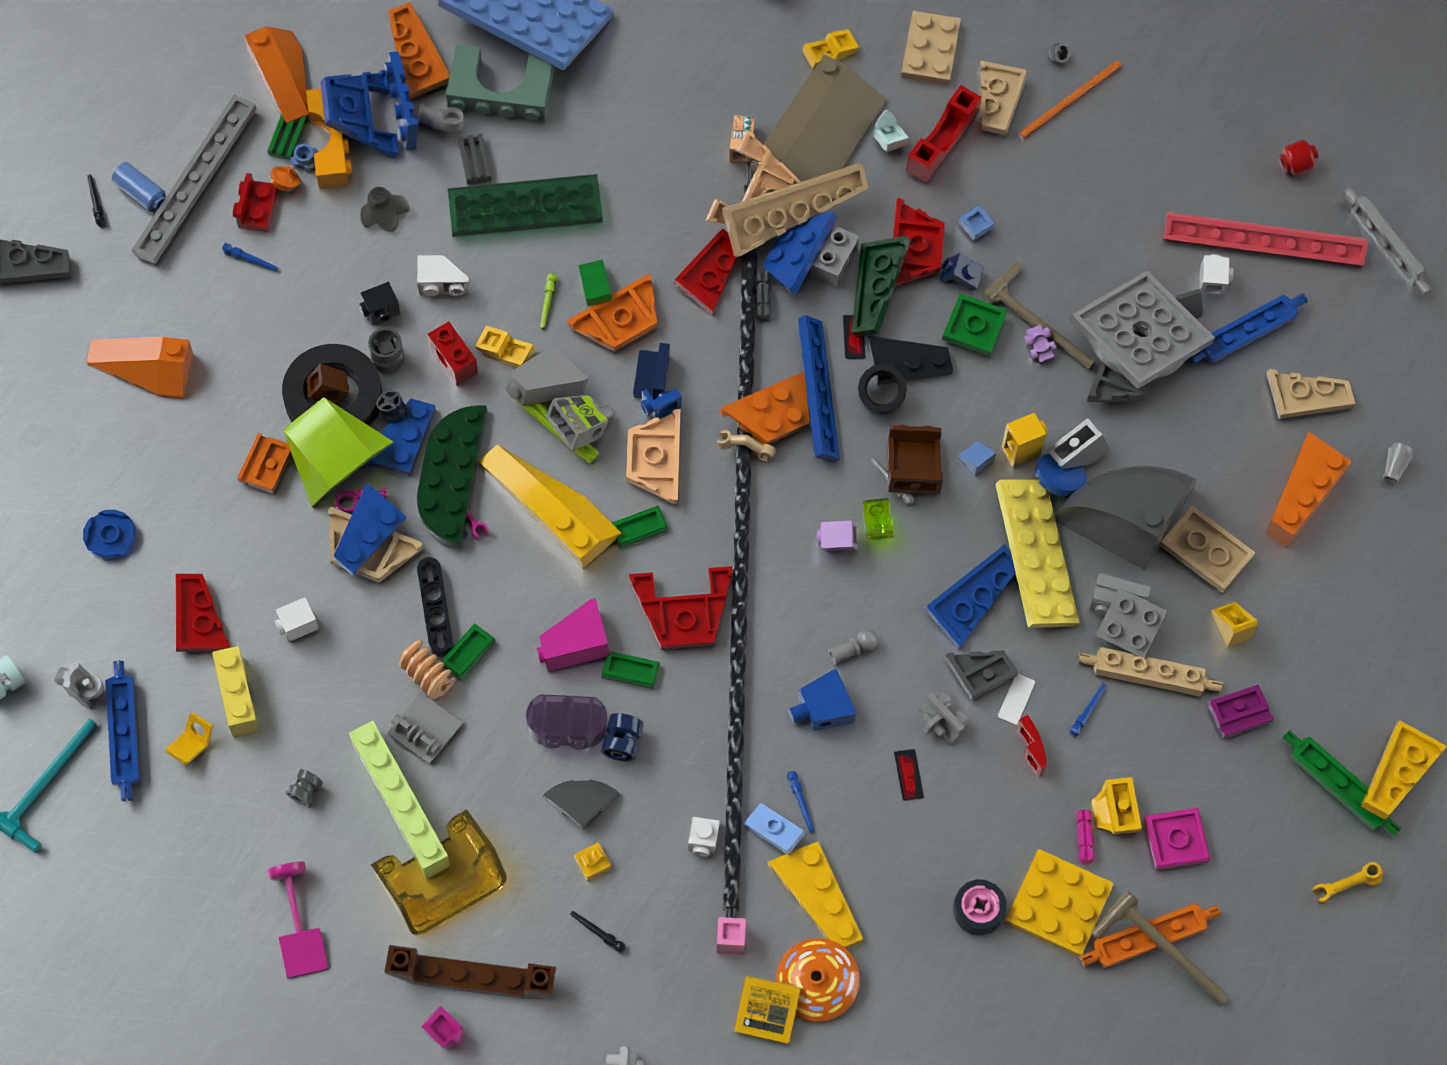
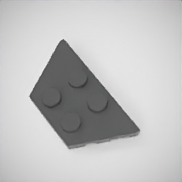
[1087,362,1149,402]

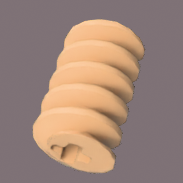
[399,640,456,699]

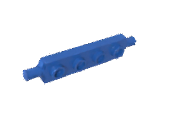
[1189,293,1308,364]
[105,660,140,802]

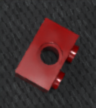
[427,321,478,386]

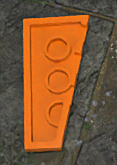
[388,2,450,99]

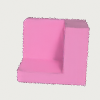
[716,917,746,955]

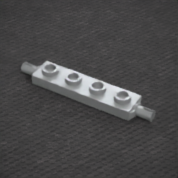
[1342,187,1432,296]

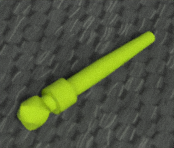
[540,273,557,330]

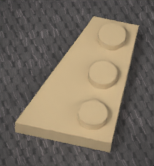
[980,60,1028,135]

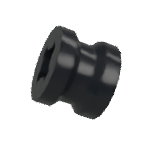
[377,390,407,423]

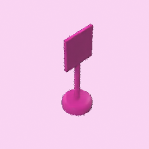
[267,861,328,978]

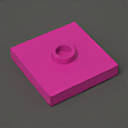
[1144,808,1211,870]

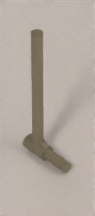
[982,262,1096,369]
[1091,891,1229,1005]

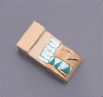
[729,115,754,163]

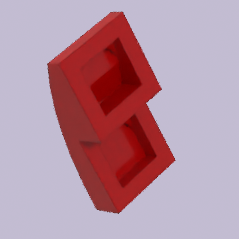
[1016,714,1046,777]

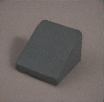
[1176,289,1203,319]

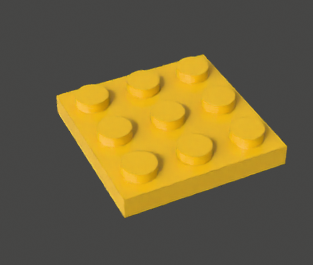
[1005,848,1114,958]

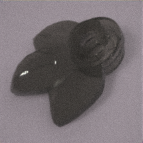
[360,187,410,232]

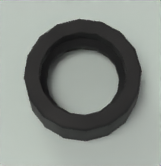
[858,364,907,414]

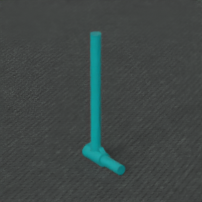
[0,718,97,853]

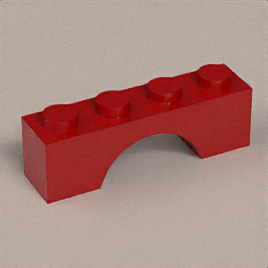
[906,85,982,183]

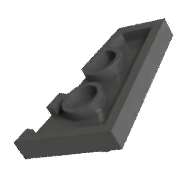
[0,239,70,284]

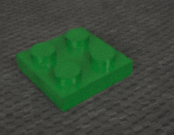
[942,293,1008,357]

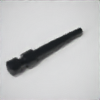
[87,175,106,227]
[570,911,626,953]

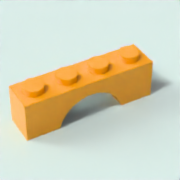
[306,89,352,188]

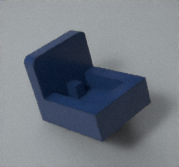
[940,253,984,291]

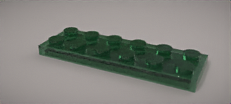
[447,174,603,237]

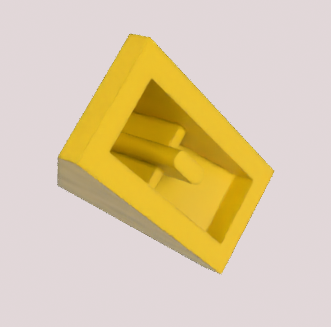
[1211,602,1258,647]

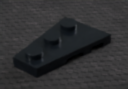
[868,336,953,385]

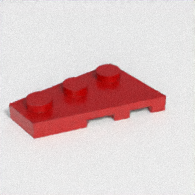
[673,228,736,315]
[175,574,230,652]

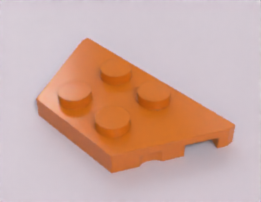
[567,273,657,352]
[719,372,810,444]

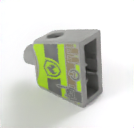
[546,395,613,451]

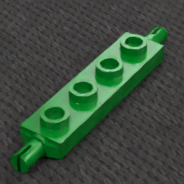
[1282,730,1402,837]

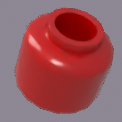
[1279,140,1319,176]

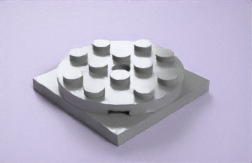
[1070,270,1215,389]

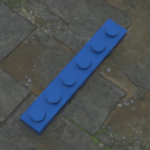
[798,315,840,463]

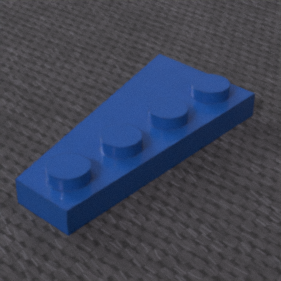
[385,51,418,150]

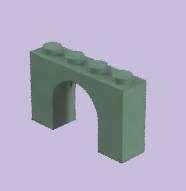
[446,44,554,120]

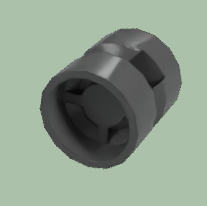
[368,327,404,374]

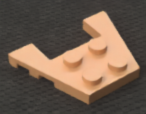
[706,130,801,224]

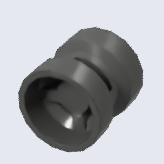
[285,769,323,807]

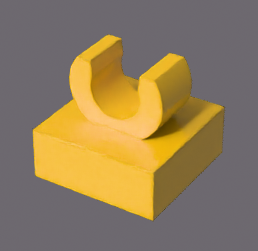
[574,842,611,881]

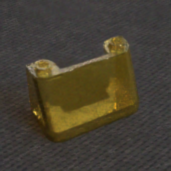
[371,809,507,935]

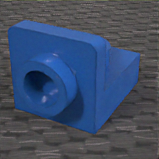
[640,389,682,419]

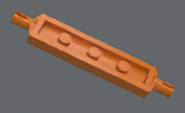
[1079,903,1221,969]

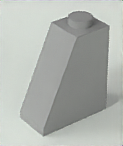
[505,345,588,406]

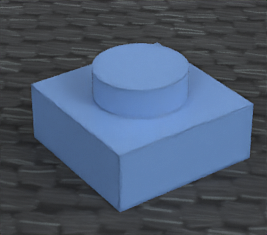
[959,205,995,240]

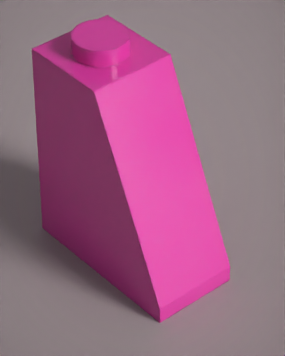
[537,598,610,672]

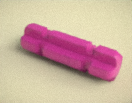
[1076,809,1095,863]

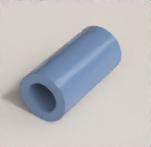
[112,162,166,211]

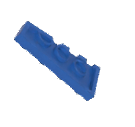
[924,544,1016,649]

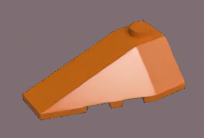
[244,26,309,125]
[86,337,193,399]

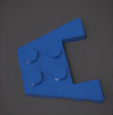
[320,70,399,158]

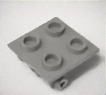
[1096,588,1167,658]
[387,692,463,764]

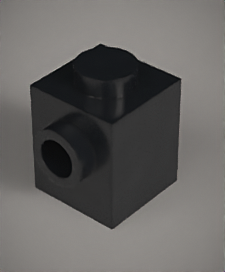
[359,282,400,325]

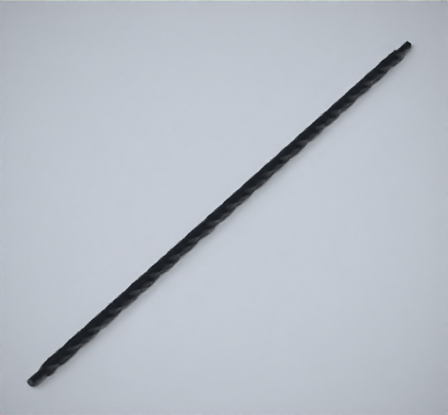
[723,162,757,918]

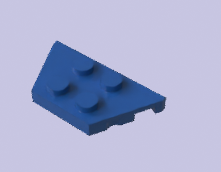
[762,211,837,295]

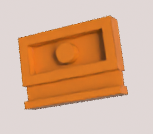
[237,433,292,494]

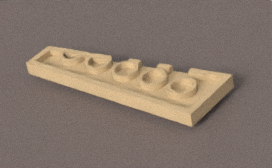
[722,163,868,257]

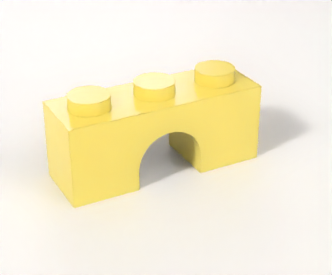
[212,646,259,737]

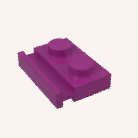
[1208,684,1274,739]

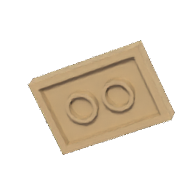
[901,11,961,85]
[1159,505,1255,593]

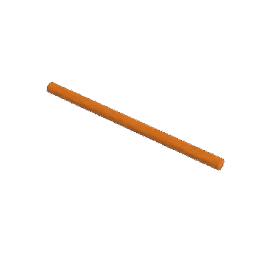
[1019,61,1122,139]

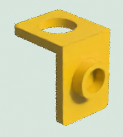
[165,712,213,765]

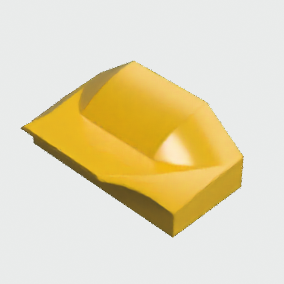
[1091,777,1142,834]

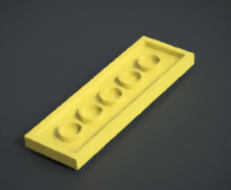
[995,480,1080,628]

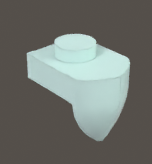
[874,110,909,152]

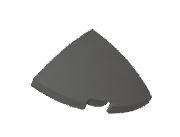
[543,779,620,829]

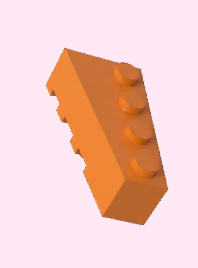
[1266,432,1352,547]

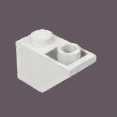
[417,255,470,296]

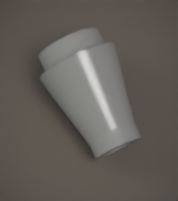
[1383,443,1413,483]

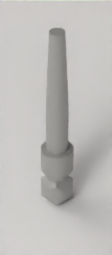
[871,458,914,506]

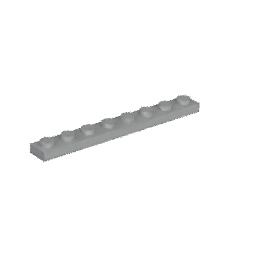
[132,95,257,264]

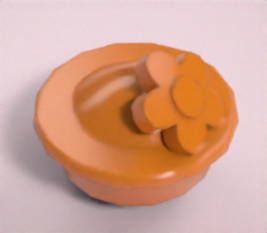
[270,165,300,192]

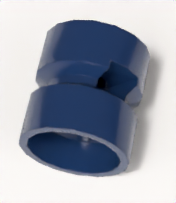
[601,713,644,762]

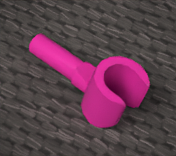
[467,510,488,540]

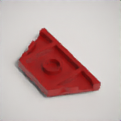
[893,198,945,286]

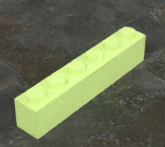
[349,721,451,879]

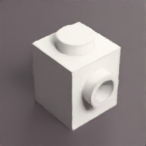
[1199,254,1233,296]
[274,597,318,642]

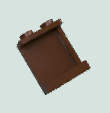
[887,424,943,494]

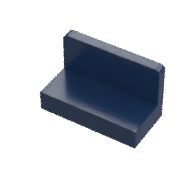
[633,343,670,400]

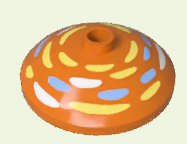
[776,938,860,1022]

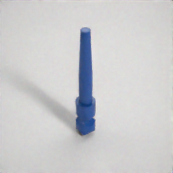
[222,243,278,271]
[1070,684,1107,737]
[787,771,814,833]

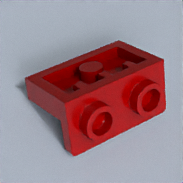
[233,173,279,232]

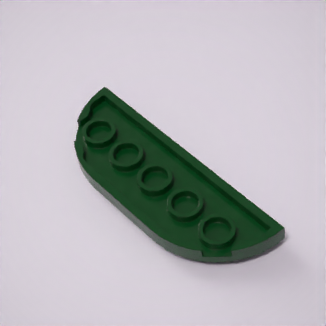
[417,405,487,548]

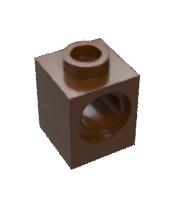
[306,364,349,405]

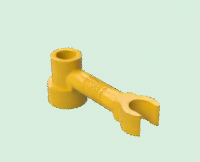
[1313,862,1383,904]

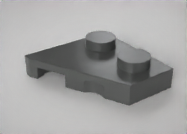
[945,650,1018,700]

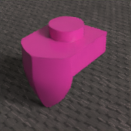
[421,1005,463,1048]

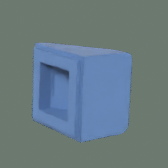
[958,441,996,475]

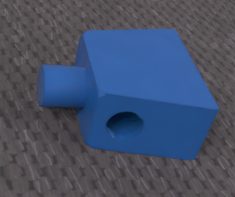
[788,668,856,731]

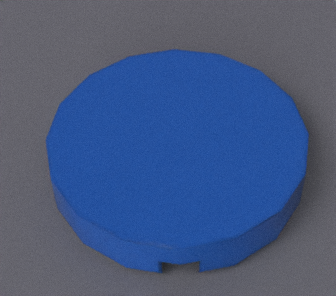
[1035,453,1087,497]
[83,509,137,561]

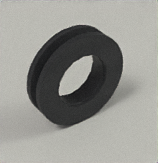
[282,344,382,426]

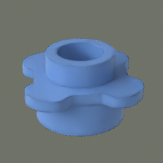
[290,144,319,170]

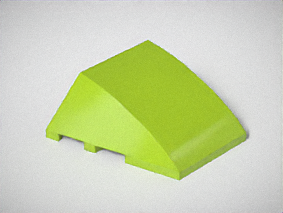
[283,397,394,507]

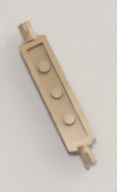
[1078,647,1223,697]

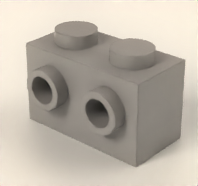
[810,225,859,288]

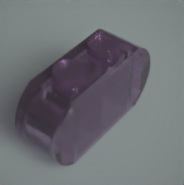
[526,694,608,750]

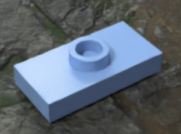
[744,803,805,855]

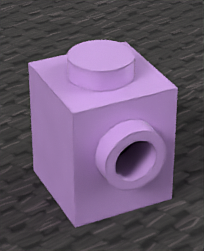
[817,520,858,552]

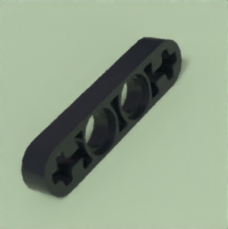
[417,557,453,657]

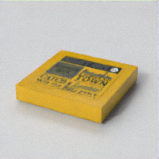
[734,975,801,1044]

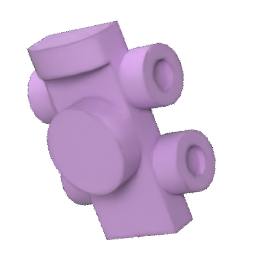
[1024,325,1057,364]

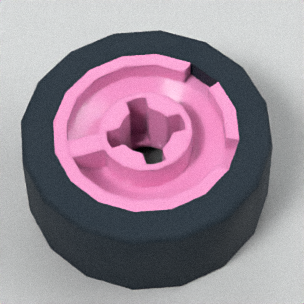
[953,879,1007,935]

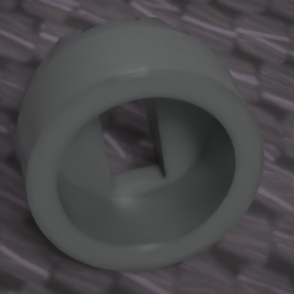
[1049,43,1070,63]

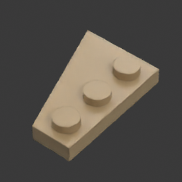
[1267,369,1356,419]

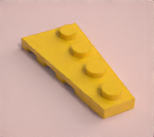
[1361,720,1447,820]
[767,841,863,949]

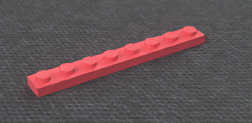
[1163,212,1368,266]

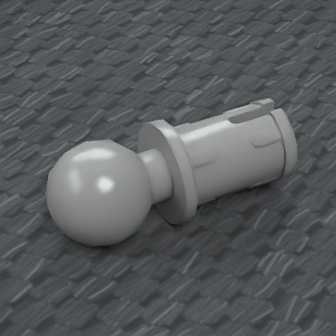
[828,630,878,664]

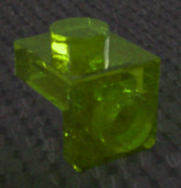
[863,498,894,540]

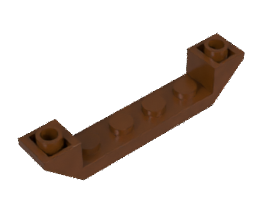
[384,945,556,999]

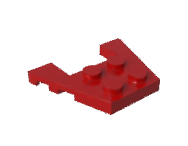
[629,566,732,650]

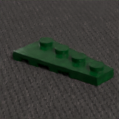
[852,236,911,337]

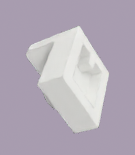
[688,817,720,857]

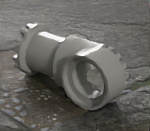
[414,103,464,134]

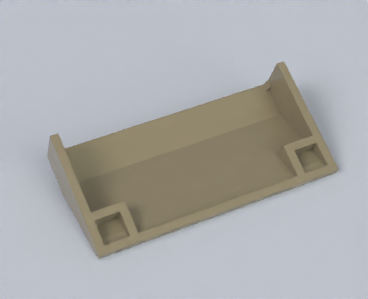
[750,54,887,182]

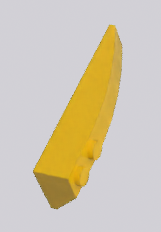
[478,444,622,569]

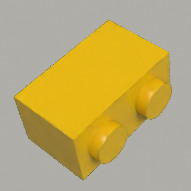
[1001,412,1047,467]

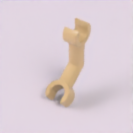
[716,430,776,462]

